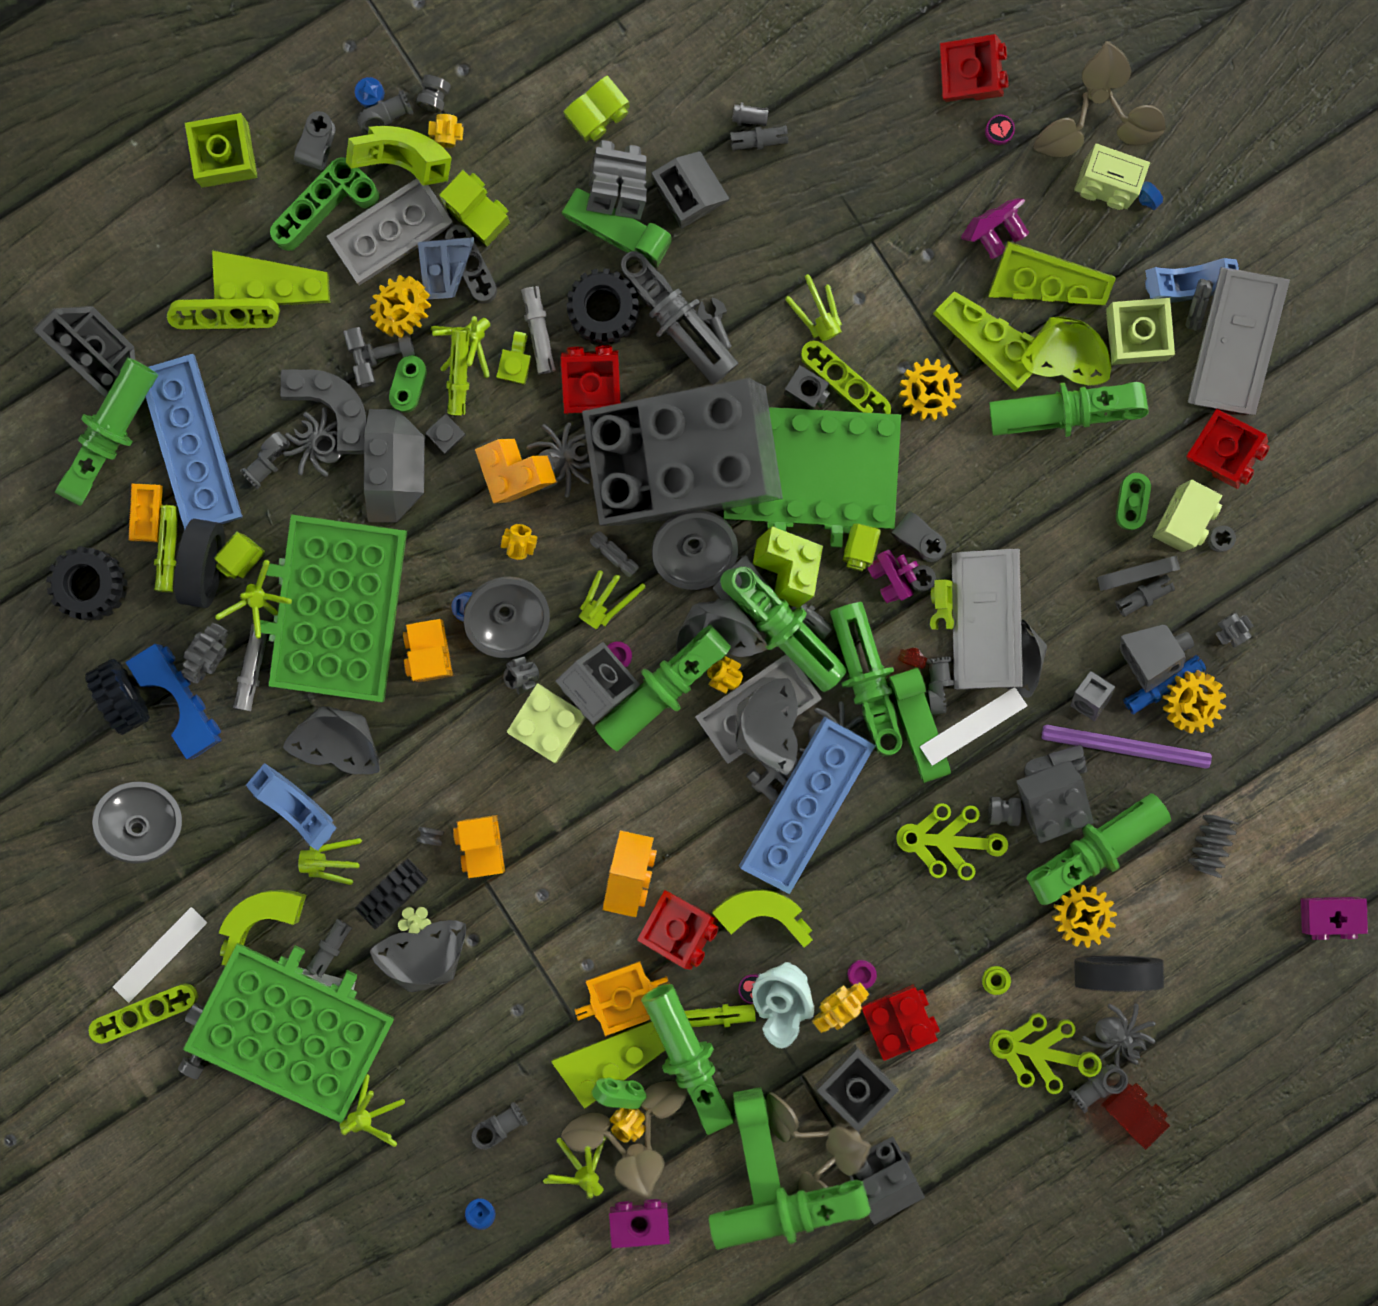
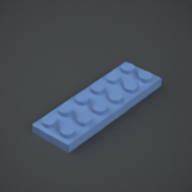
[146,354,243,529]
[739,717,875,894]

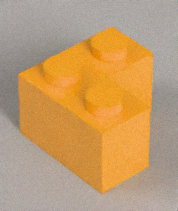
[475,439,557,503]
[403,619,453,682]
[453,815,505,878]
[603,830,657,917]

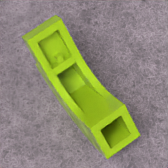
[346,126,452,186]
[219,889,307,966]
[712,889,813,947]

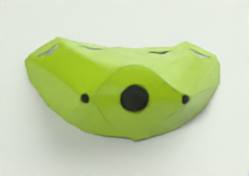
[1021,317,1111,386]

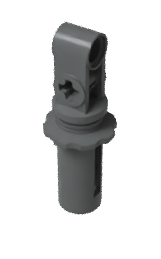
[621,251,739,385]

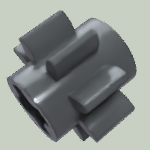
[1215,612,1254,648]
[503,657,539,694]

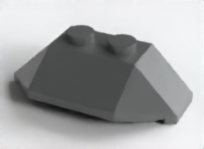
[33,306,135,398]
[364,409,425,523]

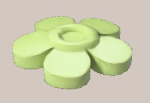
[398,906,431,934]

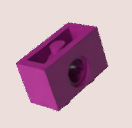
[609,1199,670,1248]

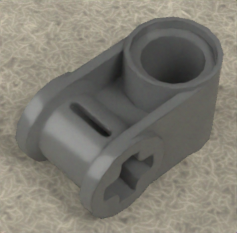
[294,111,336,171]
[891,511,946,562]

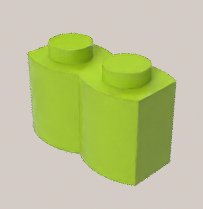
[563,75,630,142]
[842,523,881,571]
[214,531,266,579]

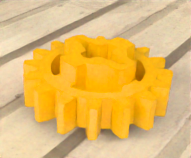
[370,275,431,338]
[899,359,962,422]
[1163,670,1226,733]
[1052,884,1117,948]
[812,982,869,1033]

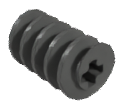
[1188,814,1239,879]

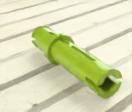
[446,327,470,415]
[154,505,179,592]
[684,1004,756,1027]

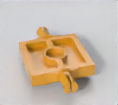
[575,961,670,1036]

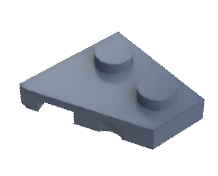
[418,237,474,300]

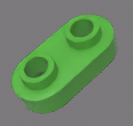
[389,356,427,413]
[1116,473,1151,530]
[592,1078,646,1109]

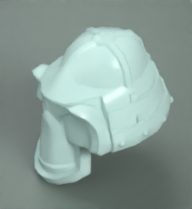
[752,962,814,1048]

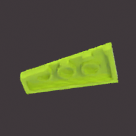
[988,241,1116,305]
[212,251,330,305]
[933,291,1034,391]
[551,1021,665,1109]

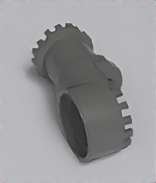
[357,90,413,135]
[240,432,290,489]
[925,657,954,715]
[1069,1064,1128,1113]
[471,1102,528,1150]

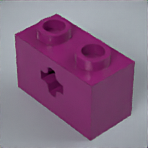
[1301,897,1368,940]

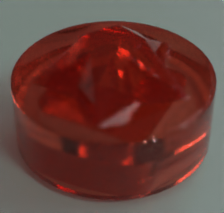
[897,647,928,669]

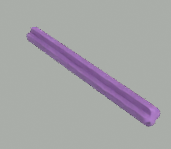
[1042,725,1212,768]

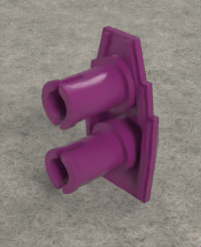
[961,198,1029,259]

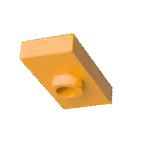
[129,484,163,543]

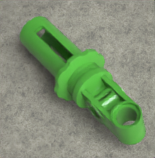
[55,358,158,507]
[989,382,1149,437]
[721,567,847,692]
[830,602,902,757]
[595,625,731,752]
[1027,793,1171,905]
[641,984,734,1135]
[709,1180,871,1250]

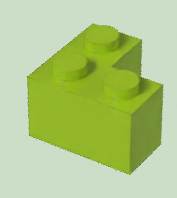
[439,170,510,247]
[752,527,823,608]

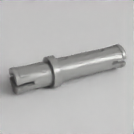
[521,286,556,374]
[233,624,268,711]

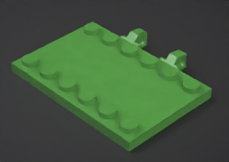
[724,407,901,548]
[254,515,407,702]
[183,943,394,1123]

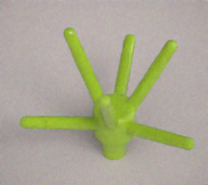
[431,316,490,378]
[215,560,292,639]
[340,1074,405,1147]
[543,1137,606,1198]

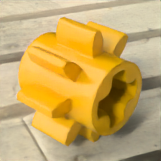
[428,114,463,148]
[500,524,537,560]
[707,656,743,694]
[609,1108,645,1142]

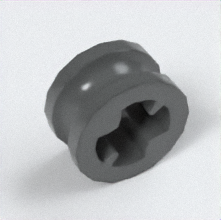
[1207,526,1236,552]
[910,565,936,592]
[416,827,444,846]

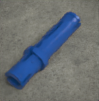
[1123,655,1206,715]

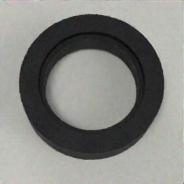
[174,518,225,608]
[1074,956,1164,992]

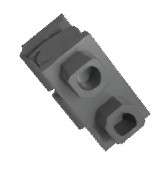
[586,140,647,220]

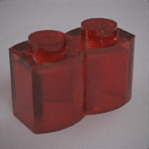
[1101,1083,1170,1150]

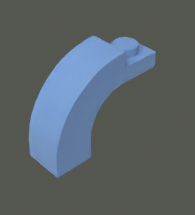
[1145,258,1239,302]
[246,763,336,850]

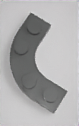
[281,370,367,454]

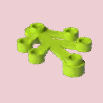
[896,803,1008,880]
[989,1013,1102,1094]

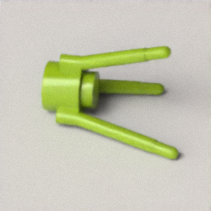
[785,274,842,342]
[578,570,646,629]
[298,838,362,885]

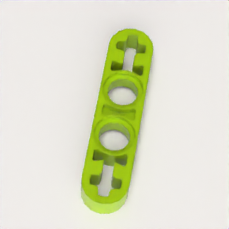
[167,298,280,329]
[801,341,891,414]
[88,983,198,1044]

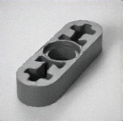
[445,225,497,304]
[1097,555,1180,591]

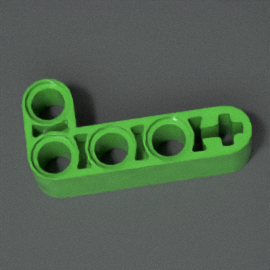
[270,157,380,251]
[561,188,671,268]
[887,668,951,783]

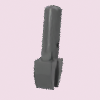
[697,297,731,350]

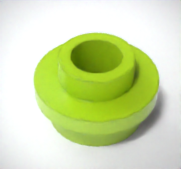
[982,966,1011,995]

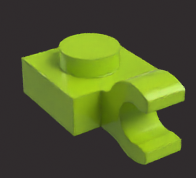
[497,331,531,385]
[930,580,954,630]

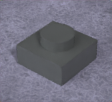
[425,414,466,454]

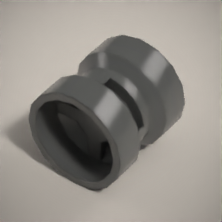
[415,75,451,113]
[988,796,1021,826]

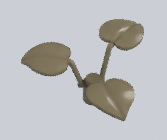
[1033,41,1166,157]
[561,1081,688,1197]
[766,1092,870,1217]

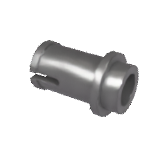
[732,102,768,127]

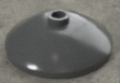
[652,510,738,590]
[463,577,550,658]
[92,782,182,863]

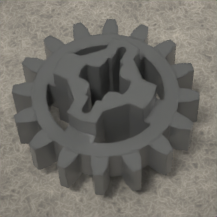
[182,623,228,683]

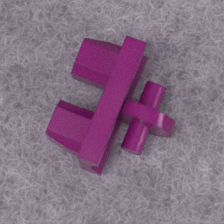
[867,549,919,603]

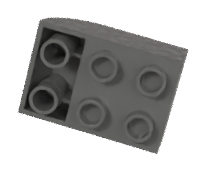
[582,378,783,526]

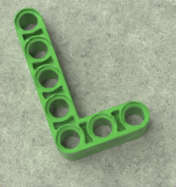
[733,1087,780,1204]

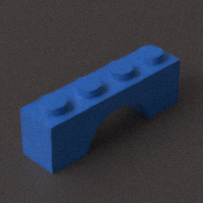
[126,644,222,759]

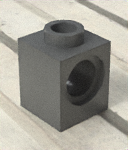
[784,366,830,410]
[1070,671,1115,722]

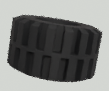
[567,268,639,345]
[46,547,128,621]

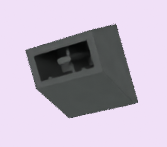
[651,151,729,229]
[849,1136,925,1225]

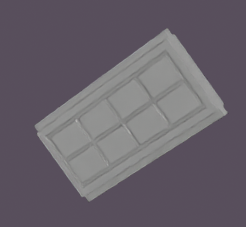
[1187,267,1290,415]
[952,549,1023,690]

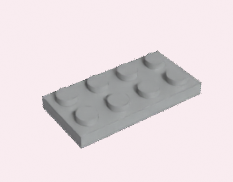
[327,178,454,285]
[696,655,822,764]

